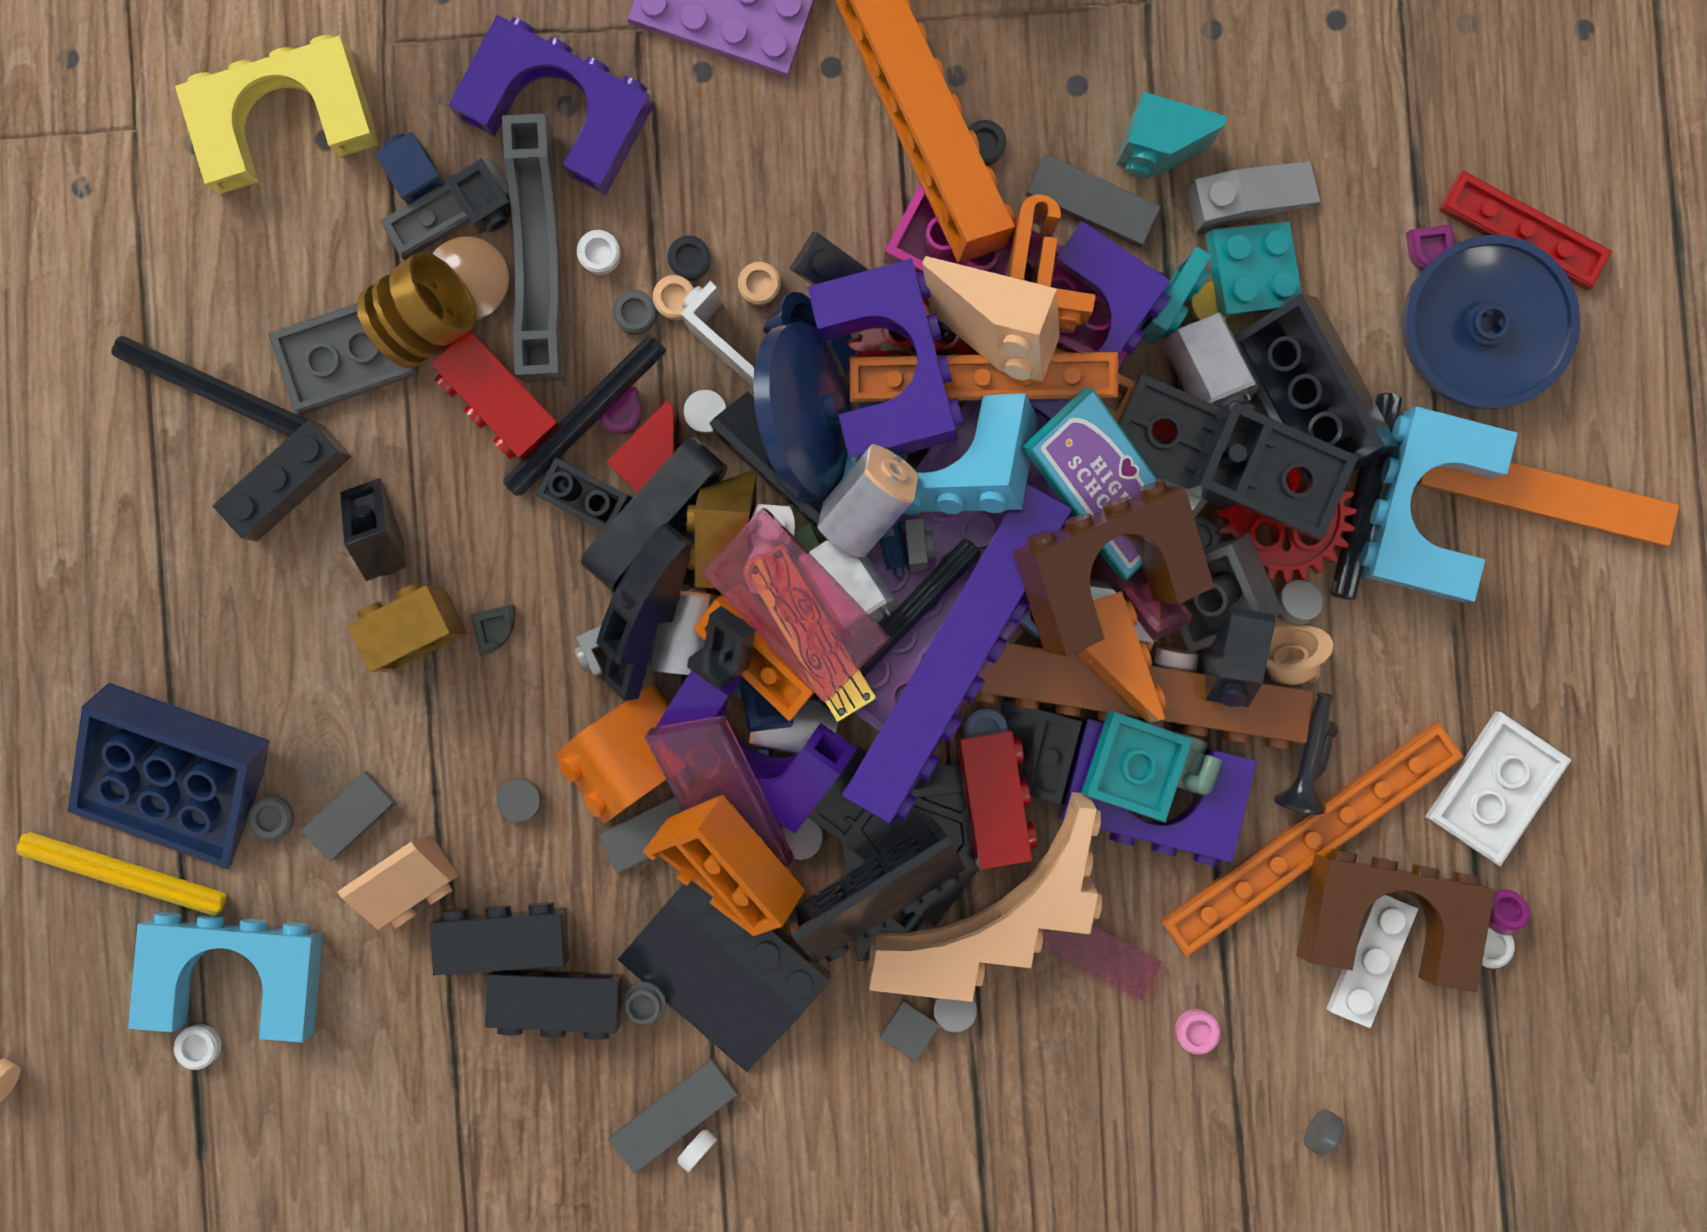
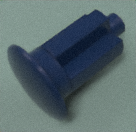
[879,521,909,578]

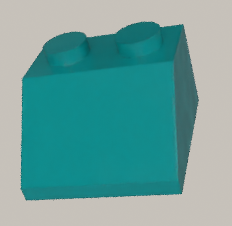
[1116,92,1227,178]

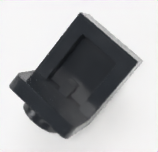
[687,606,756,689]

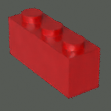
[430,330,559,460]
[955,728,1037,870]

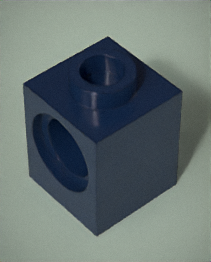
[375,132,445,204]

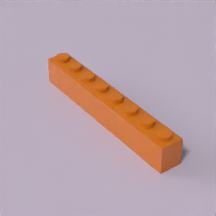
[834,0,1015,263]

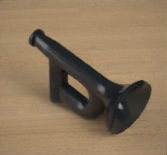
[1274,692,1338,815]

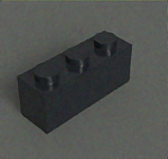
[212,419,352,542]
[429,902,570,976]
[485,969,623,1040]

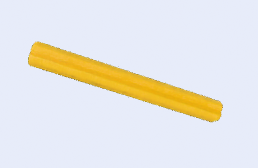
[16,832,227,916]

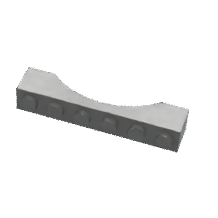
[502,113,566,383]

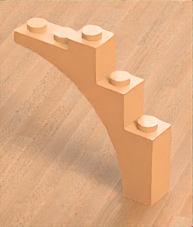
[867,792,1102,1002]

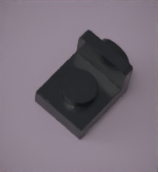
[445,158,511,233]

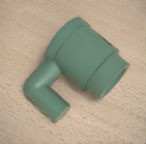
[1175,731,1223,795]

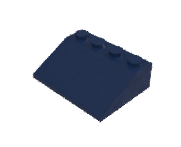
[67,683,270,869]

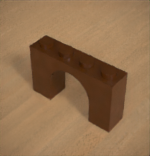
[1013,481,1214,657]
[1296,849,1495,992]

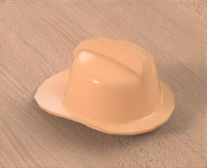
[1265,617,1334,686]

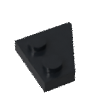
[1001,699,1085,805]

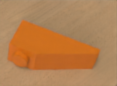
[693,583,817,721]

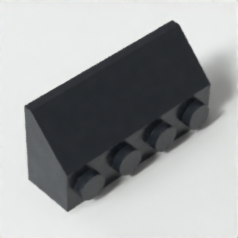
[1234,293,1398,486]
[709,391,824,530]

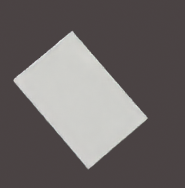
[1425,711,1571,866]

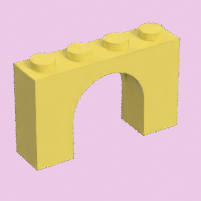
[175,35,380,194]

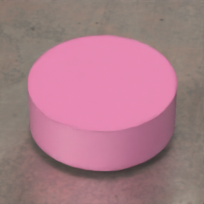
[1175,1009,1220,1055]

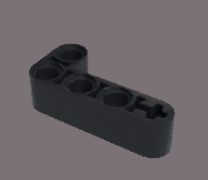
[581,438,728,594]

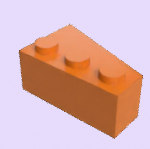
[642,795,805,936]

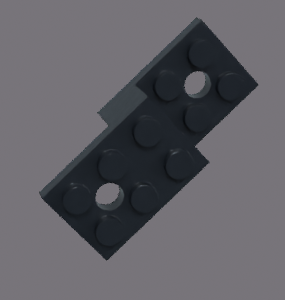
[1118,373,1358,540]

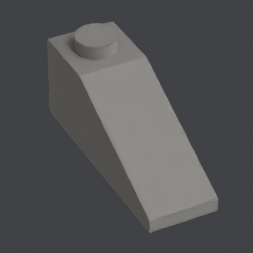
[1186,161,1320,233]

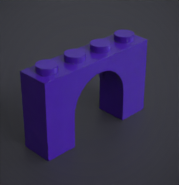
[449,15,653,195]
[1029,221,1172,420]
[807,259,963,465]
[652,670,857,834]
[1059,718,1257,867]

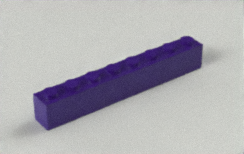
[842,484,1072,826]

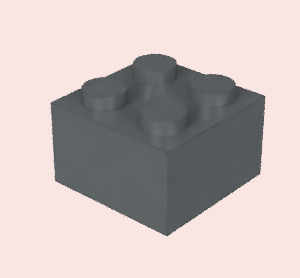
[1168,532,1283,653]

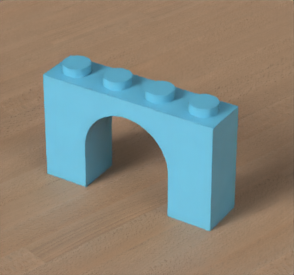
[842,393,1038,515]
[1360,406,1518,603]
[128,912,323,1043]

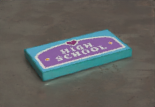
[1022,387,1158,580]

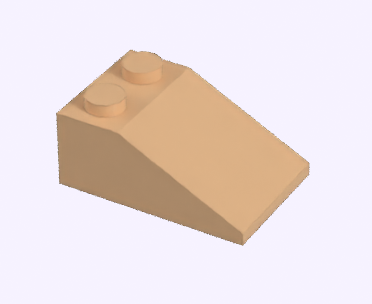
[922,256,1060,382]

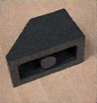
[340,478,407,581]
[1205,608,1275,707]

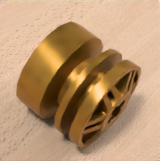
[356,251,476,368]

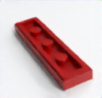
[1439,170,1613,291]

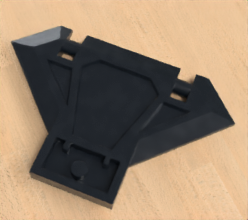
[808,745,979,962]

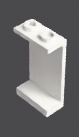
[681,281,754,387]

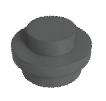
[623,982,666,1026]

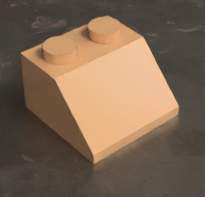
[337,834,459,930]

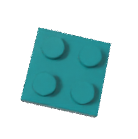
[1205,221,1302,317]
[1142,246,1211,345]
[1081,711,1193,822]

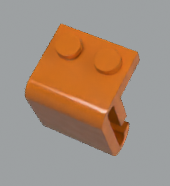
[1006,194,1095,333]
[555,683,692,824]

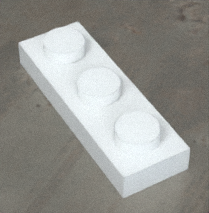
[1326,895,1418,1028]

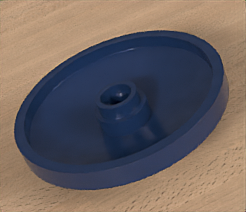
[1402,235,1580,410]
[753,322,856,502]

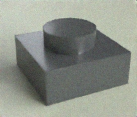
[905,518,936,573]

